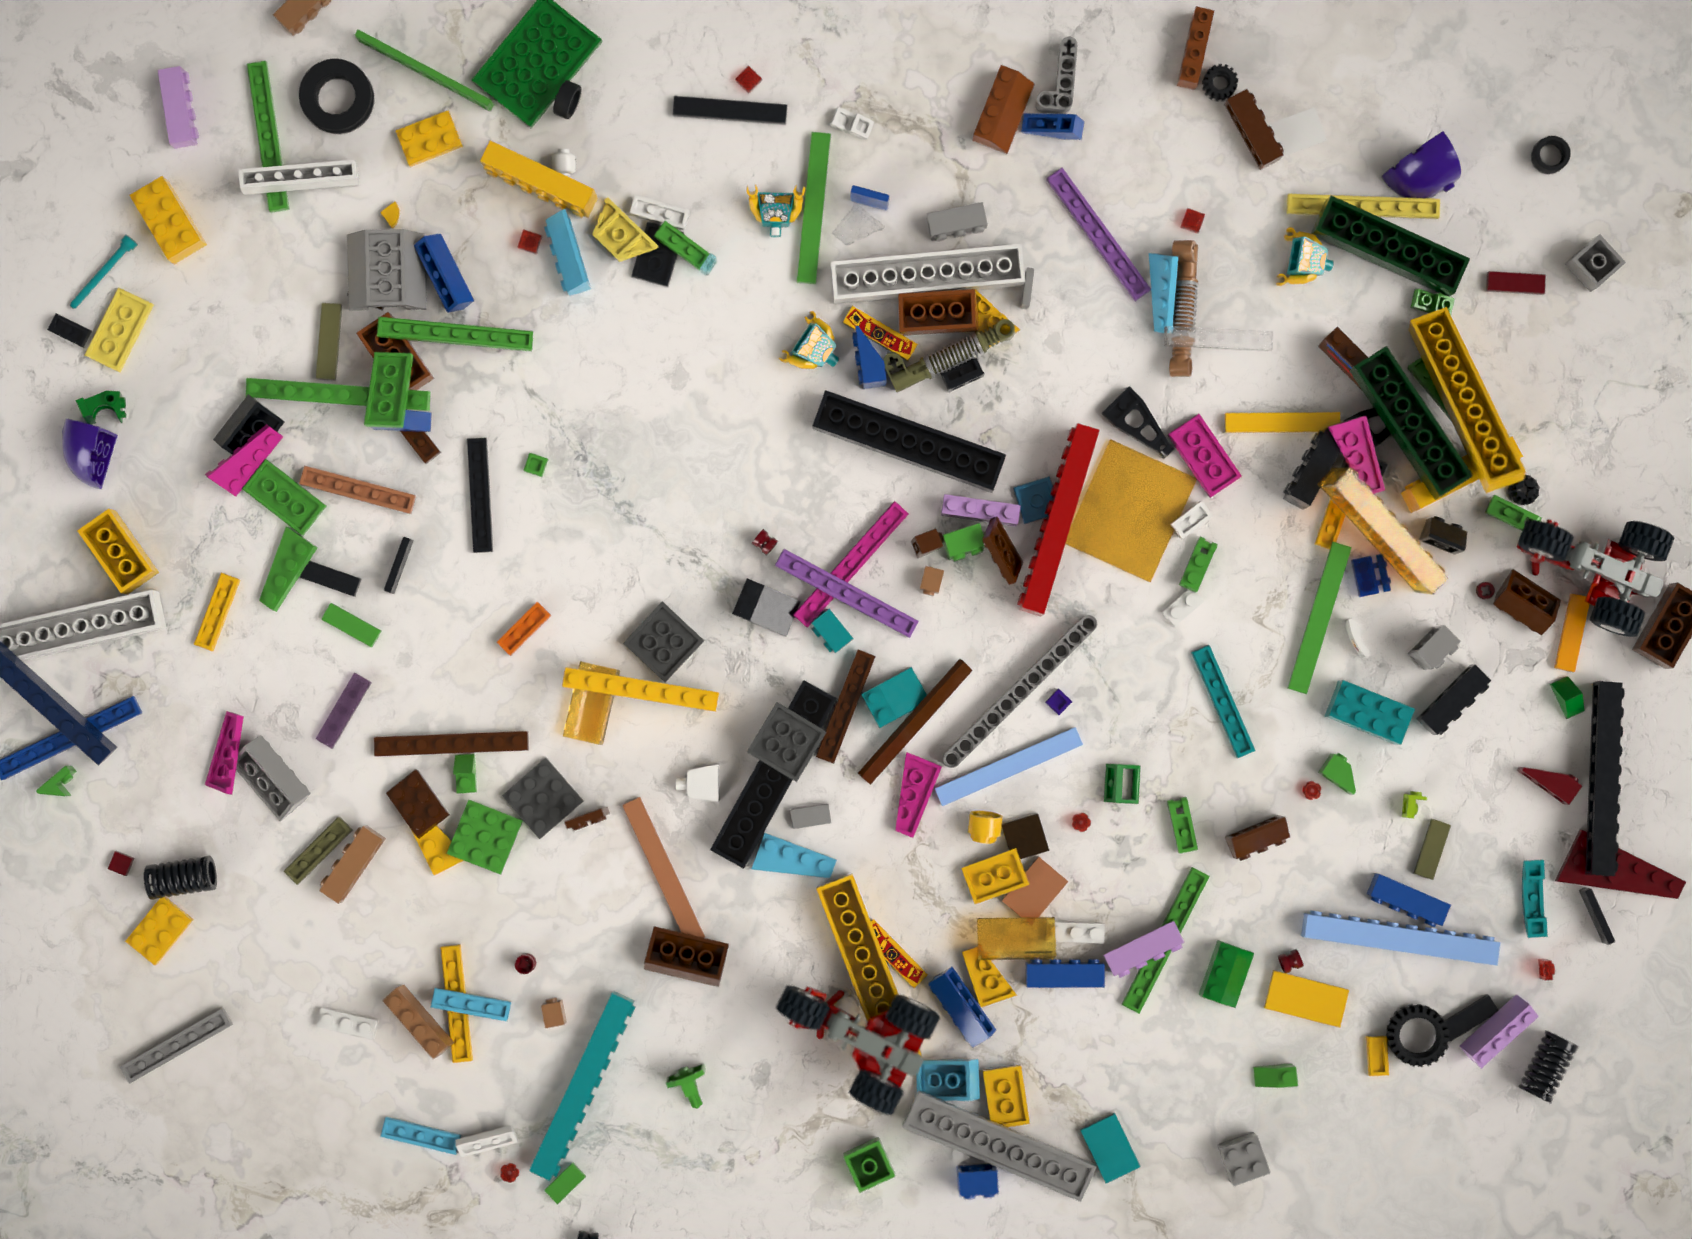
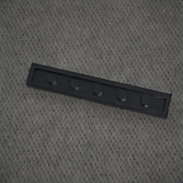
[673,96,787,125]
[467,438,493,553]

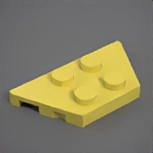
[592,197,658,262]

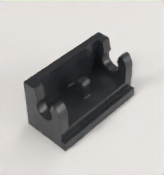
[940,358,984,392]

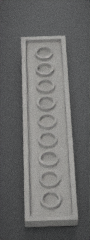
[903,1090,1097,1202]

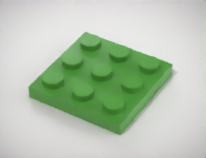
[446,800,523,875]

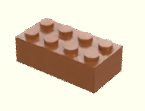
[356,312,435,390]

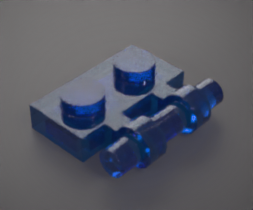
[1351,554,1391,597]

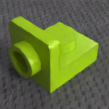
[1402,791,1427,819]

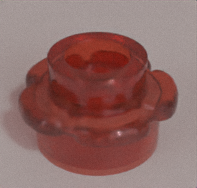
[1302,781,1321,800]
[1072,813,1091,832]
[500,1163,519,1183]

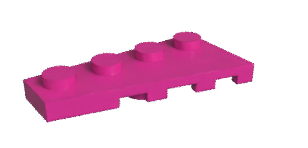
[1328,416,1385,496]
[205,424,283,497]
[205,711,244,795]
[895,752,942,838]

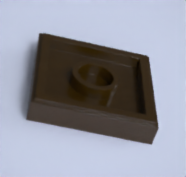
[1002,813,1050,859]

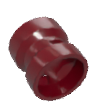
[752,529,778,556]
[1278,949,1304,974]
[515,953,537,974]

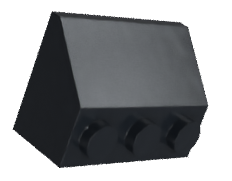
[213,394,285,454]

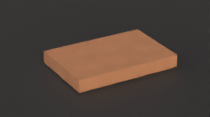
[1001,856,1068,926]

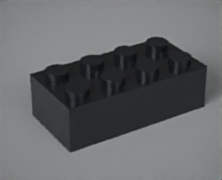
[1283,428,1340,510]

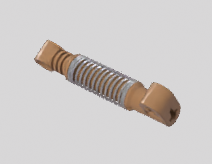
[1169,240,1199,377]

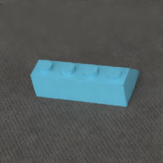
[544,209,591,296]

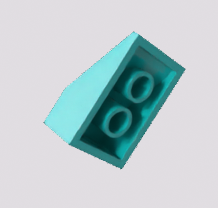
[861,667,927,728]

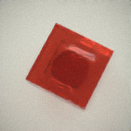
[735,66,762,93]
[1180,208,1205,234]
[518,229,542,254]
[1538,959,1555,980]

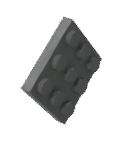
[623,601,704,683]
[747,702,827,782]
[502,758,584,839]

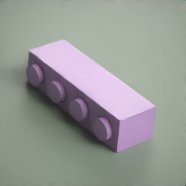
[158,66,199,149]
[941,494,1021,526]
[1104,921,1185,978]
[1460,994,1539,1069]

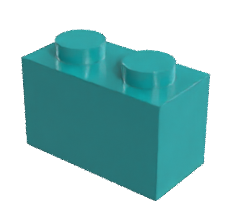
[811,609,854,654]

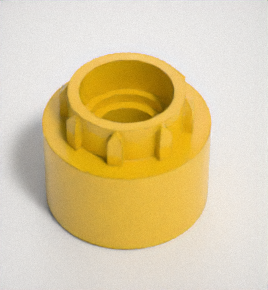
[968,811,1003,844]

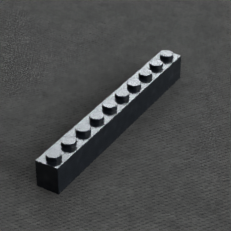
[1585,681,1625,877]

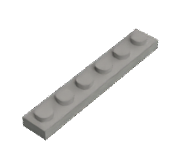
[120,1008,233,1084]

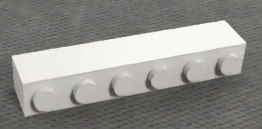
[238,160,359,195]

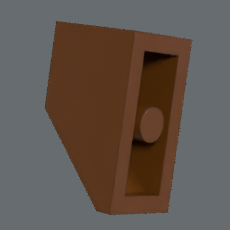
[911,529,944,559]

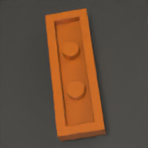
[497,602,552,656]

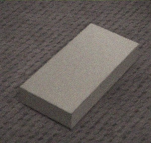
[1021,267,1034,309]
[790,804,831,829]

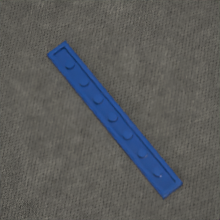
[0,696,143,780]

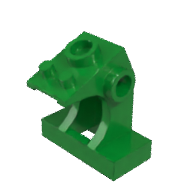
[75,391,127,425]

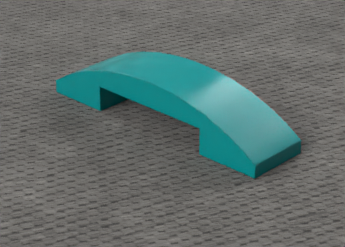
[1522,859,1548,938]

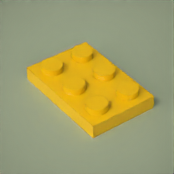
[395,110,463,167]
[961,848,1030,904]
[125,896,194,965]
[982,1065,1030,1127]

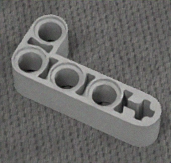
[1035,36,1078,114]

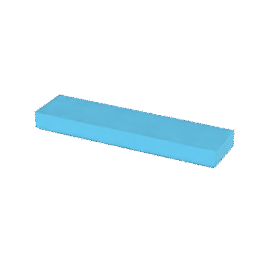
[431,988,511,1021]
[380,1117,461,1155]

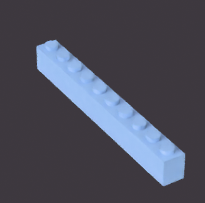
[1301,910,1501,966]

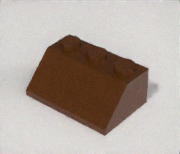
[1493,569,1561,636]
[1225,815,1290,861]

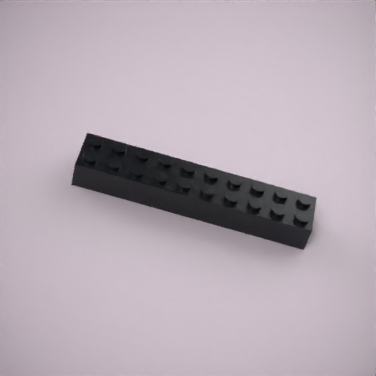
[812,390,1006,493]
[710,680,837,869]

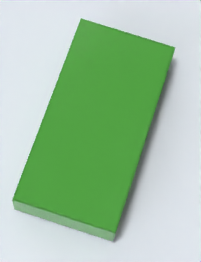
[544,1162,586,1205]

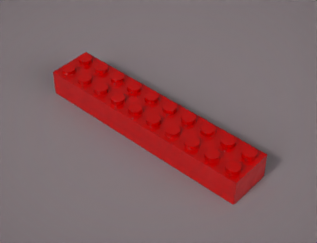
[1017,423,1100,616]

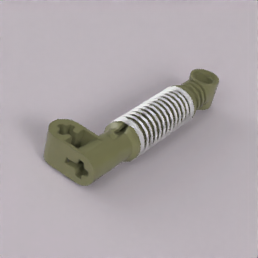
[883,319,1015,393]

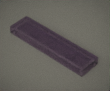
[316,673,372,749]

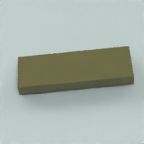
[1414,819,1451,880]

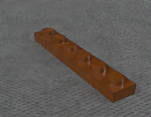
[816,649,876,764]

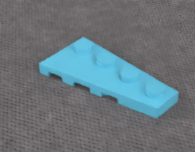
[1149,253,1178,334]
[751,833,837,878]

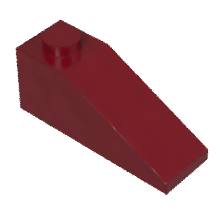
[1517,767,1582,805]

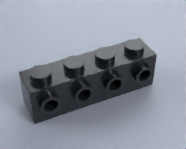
[1416,664,1492,735]

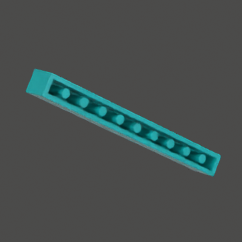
[529,991,636,1181]

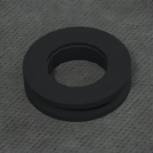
[299,59,374,134]

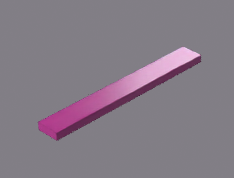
[793,501,909,628]

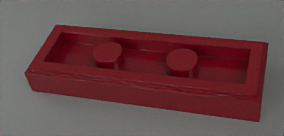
[1486,271,1546,295]

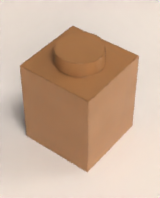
[920,566,944,596]
[541,997,567,1029]

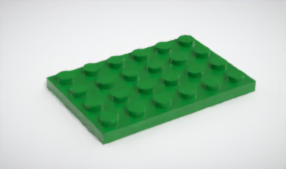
[472,0,603,128]

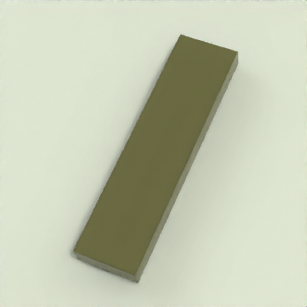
[316,303,342,380]
[284,816,353,885]

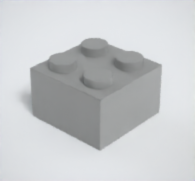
[1565,234,1626,292]
[1408,625,1461,670]
[1217,1132,1271,1186]

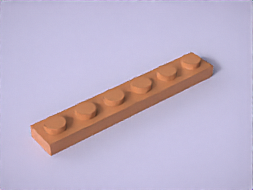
[299,466,416,514]

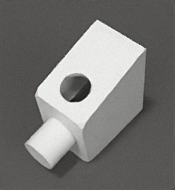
[676,765,720,802]

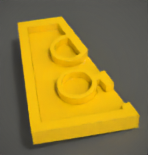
[975,289,1020,347]
[962,946,1017,1007]

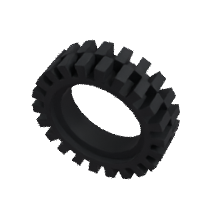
[1386,1004,1450,1067]

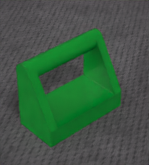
[1104,764,1141,804]

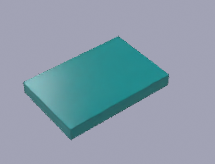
[1080,1113,1141,1184]

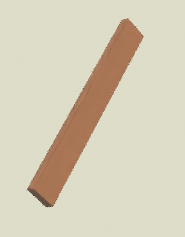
[622,797,705,938]

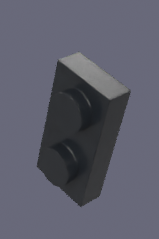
[47,313,92,348]

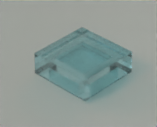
[700,253,717,276]

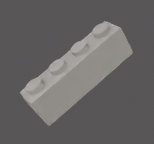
[236,735,311,822]

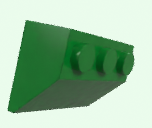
[1199,940,1254,1008]

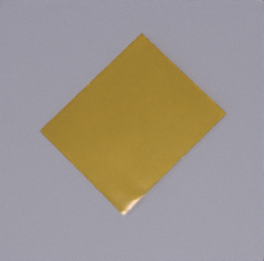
[1066,439,1197,582]

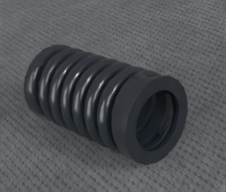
[144,856,217,900]
[1518,1030,1578,1104]

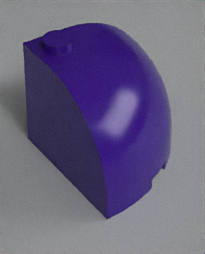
[1382,131,1461,198]
[62,419,118,489]

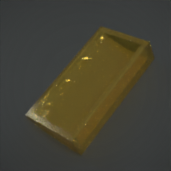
[563,661,620,745]
[977,917,1056,960]

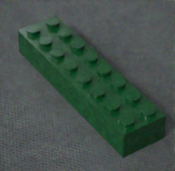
[1311,195,1470,297]
[1350,346,1473,500]

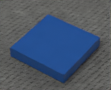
[851,185,889,211]

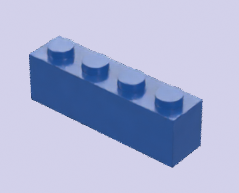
[414,233,474,313]
[1367,873,1451,927]
[1025,959,1105,988]
[928,967,996,1048]

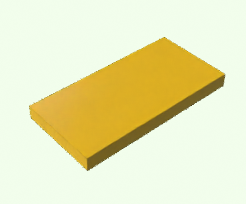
[1264,970,1349,1028]

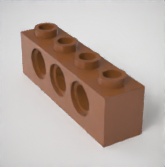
[1177,6,1215,90]

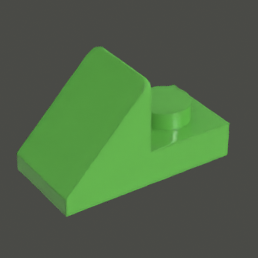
[453,754,477,794]
[36,766,77,796]

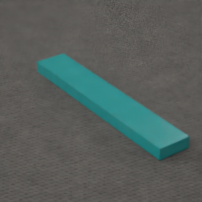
[1191,645,1256,758]

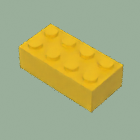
[129,176,207,265]
[77,508,159,595]

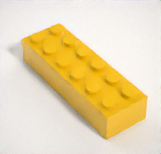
[480,140,598,218]
[1401,436,1523,513]

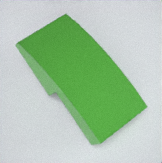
[1410,288,1455,315]

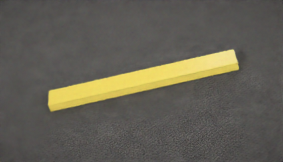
[1287,194,1440,219]

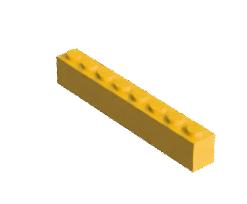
[562,667,719,712]

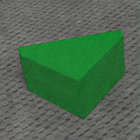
[1550,676,1585,719]

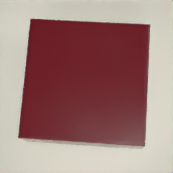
[108,851,135,876]

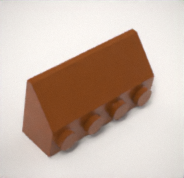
[972,65,1035,154]
[898,289,979,336]

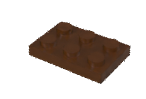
[982,516,1023,585]
[386,769,450,839]
[564,807,610,831]

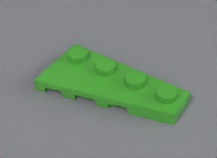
[259,527,318,612]

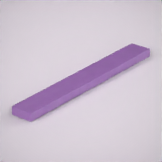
[1046,168,1151,301]
[775,549,919,638]

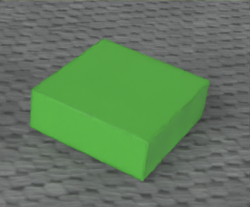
[523,453,548,477]

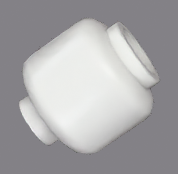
[551,149,576,177]

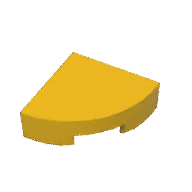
[380,201,400,228]

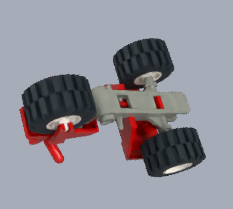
[1517,519,1675,637]
[775,986,940,1115]

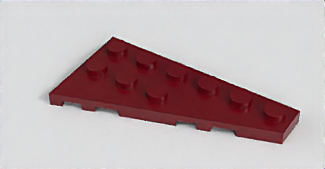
[1555,829,1686,899]

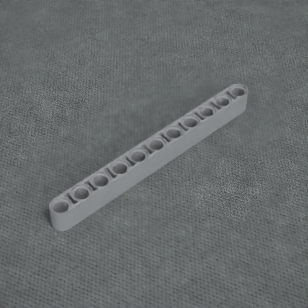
[943,615,1097,768]

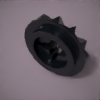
[1509,475,1540,505]

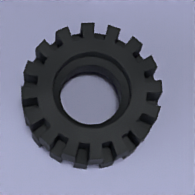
[1202,64,1238,101]

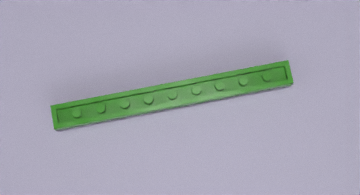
[246,378,431,411]

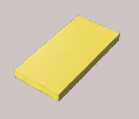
[85,287,154,372]

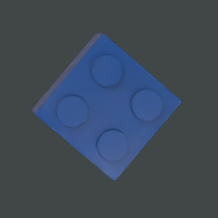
[956,1164,999,1199]

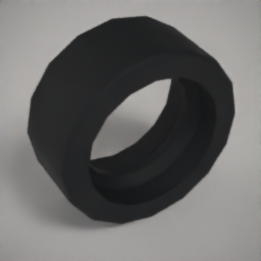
[553,80,582,119]
[1531,136,1571,174]

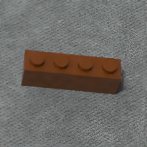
[1224,89,1284,170]

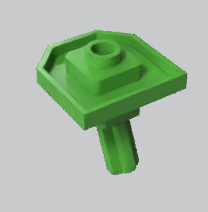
[666,1064,706,1109]

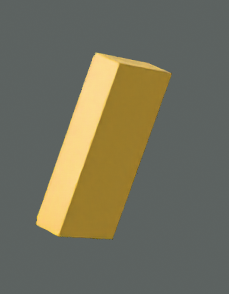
[1366,1035,1389,1076]

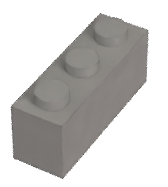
[926,202,987,241]

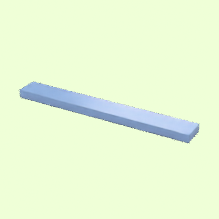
[934,727,1083,806]

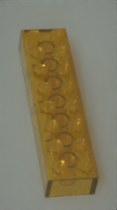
[1318,468,1449,595]

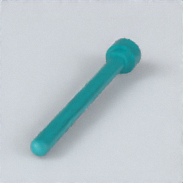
[70,235,138,309]

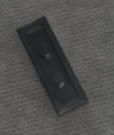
[384,537,414,594]
[300,561,362,597]
[1579,888,1615,945]
[1445,994,1498,1042]

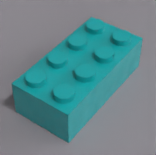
[1325,680,1415,745]

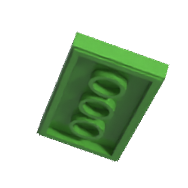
[364,352,413,428]
[242,459,327,536]

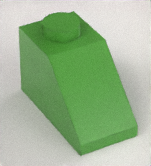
[1318,753,1356,795]
[1253,1063,1298,1088]

